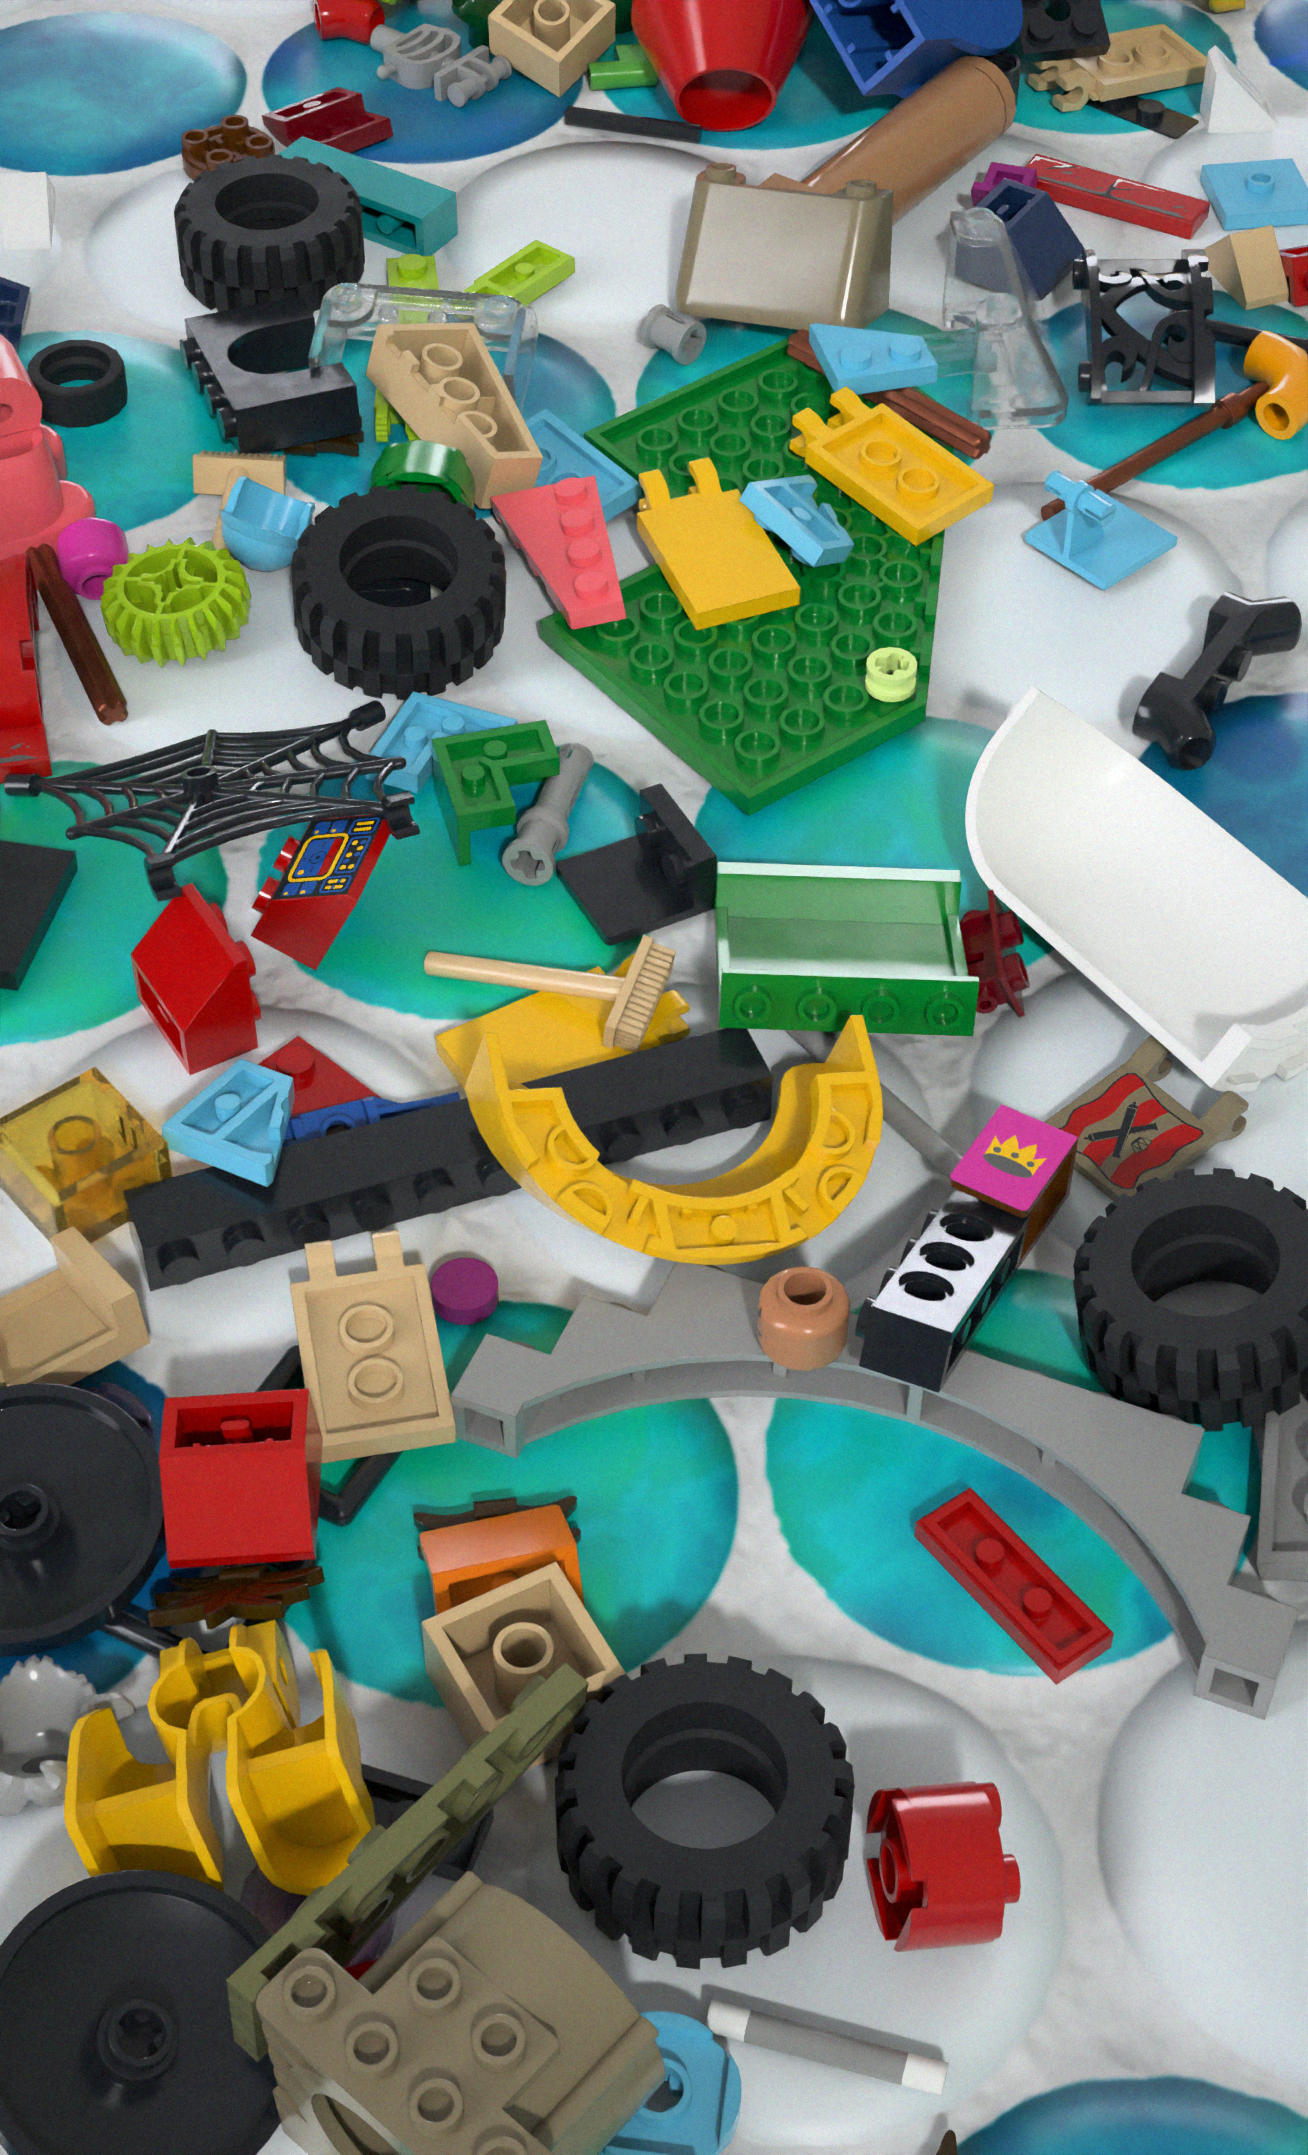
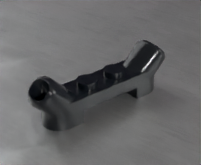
[1132,591,1302,771]

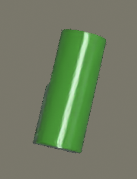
[587,44,658,91]

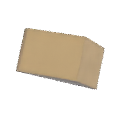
[1203,225,1289,311]

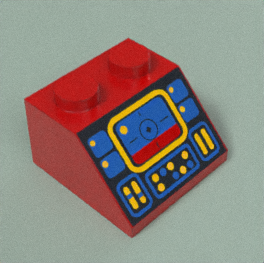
[250,814,391,971]

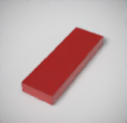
[914,1487,1114,1685]

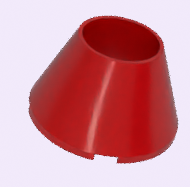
[631,0,814,132]

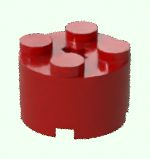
[866,1781,1021,1952]

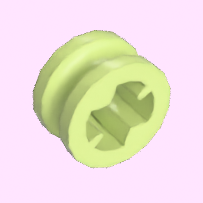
[865,647,917,702]

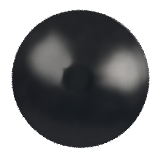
[0,1383,166,1657]
[0,1870,282,2155]

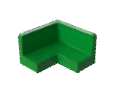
[431,720,560,866]

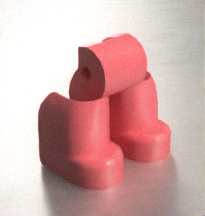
[0,335,96,561]

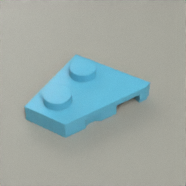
[809,323,938,395]
[161,1058,295,1187]

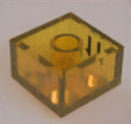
[0,1067,173,1245]

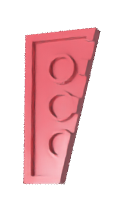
[490,475,626,630]

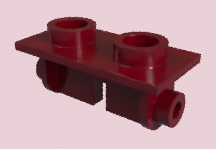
[959,890,1030,1017]

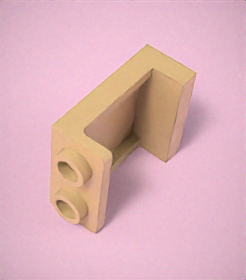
[0,1226,150,1388]

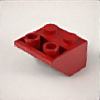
[130,883,261,1075]
[159,1388,323,1569]

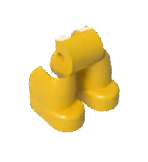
[64,1620,376,1896]

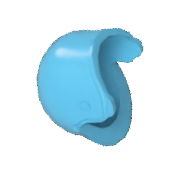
[219,476,315,572]

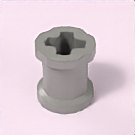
[640,304,706,365]

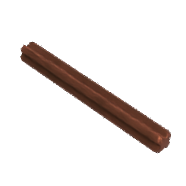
[787,329,992,460]
[25,543,129,726]

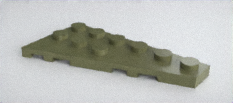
[226,1663,589,2062]

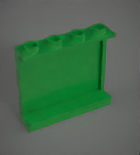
[714,862,979,1036]

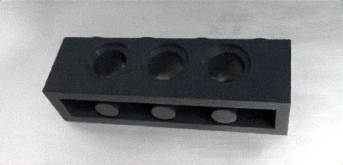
[855,1190,1030,1393]

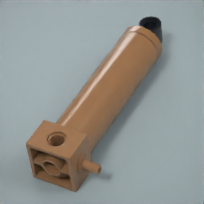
[758,51,1021,226]

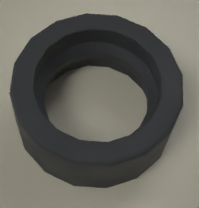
[27,340,128,428]

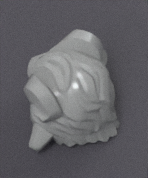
[0,1655,136,1816]

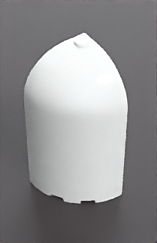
[965,685,1308,1093]

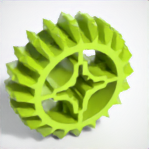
[100,537,251,668]

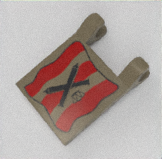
[1044,1035,1249,1201]

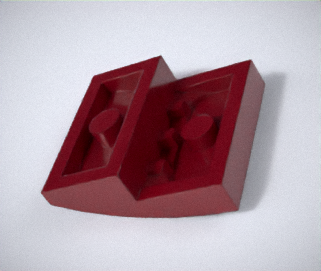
[262,87,394,153]

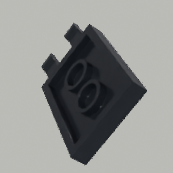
[0,841,78,991]

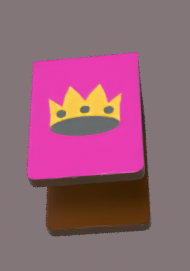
[949,1104,1078,1267]

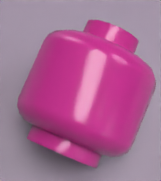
[56,517,129,600]

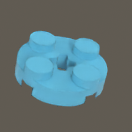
[598,2011,742,2155]

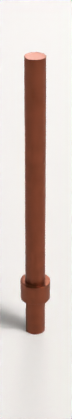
[1041,381,1270,521]

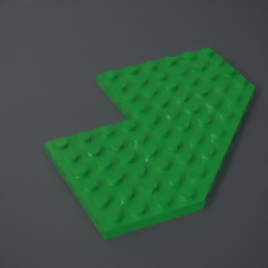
[540,337,954,816]

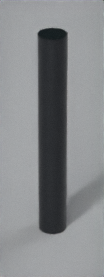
[565,106,702,144]

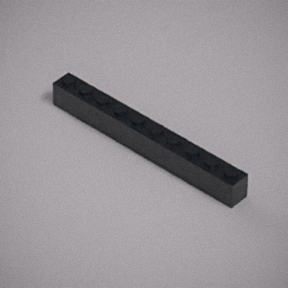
[123,1028,773,1291]

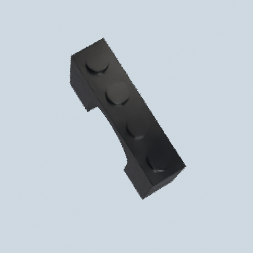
[180,296,361,455]

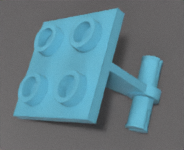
[1025,470,1178,591]

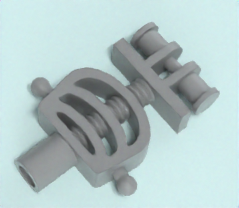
[370,24,512,107]

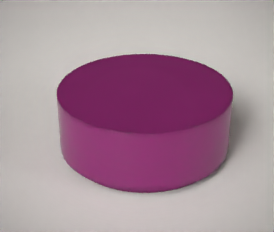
[431,1258,499,1325]

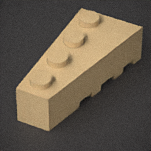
[365,323,543,509]

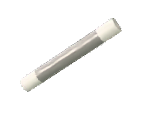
[705,1999,949,2096]

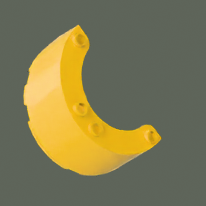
[464,1015,883,1265]

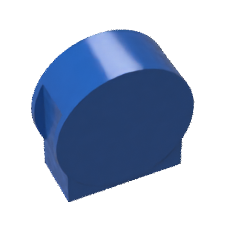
[809,0,1023,99]

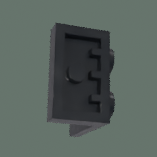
[556,783,717,946]

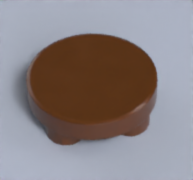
[181,115,275,181]

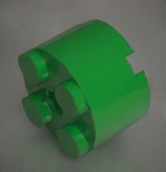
[367,440,476,509]

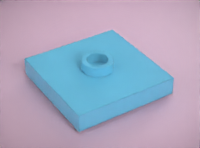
[1200,158,1308,231]

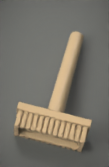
[192,451,287,556]
[424,935,676,1053]

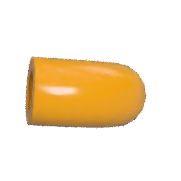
[1243,330,1308,440]

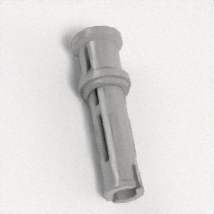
[502,743,594,886]

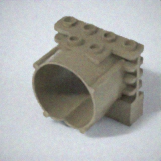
[256,1871,665,2155]

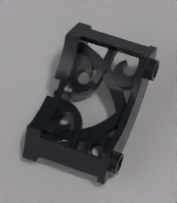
[1072,249,1216,403]

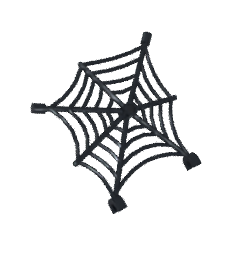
[4,700,420,902]

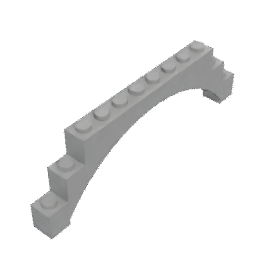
[451,1262,1299,1720]

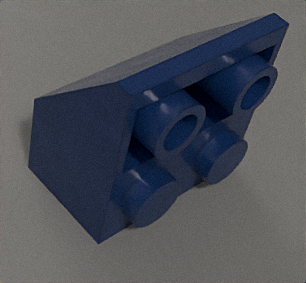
[953,178,1085,303]

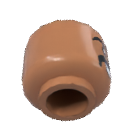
[757,1266,850,1371]

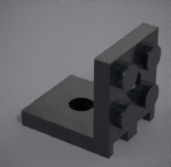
[1015,0,1111,64]

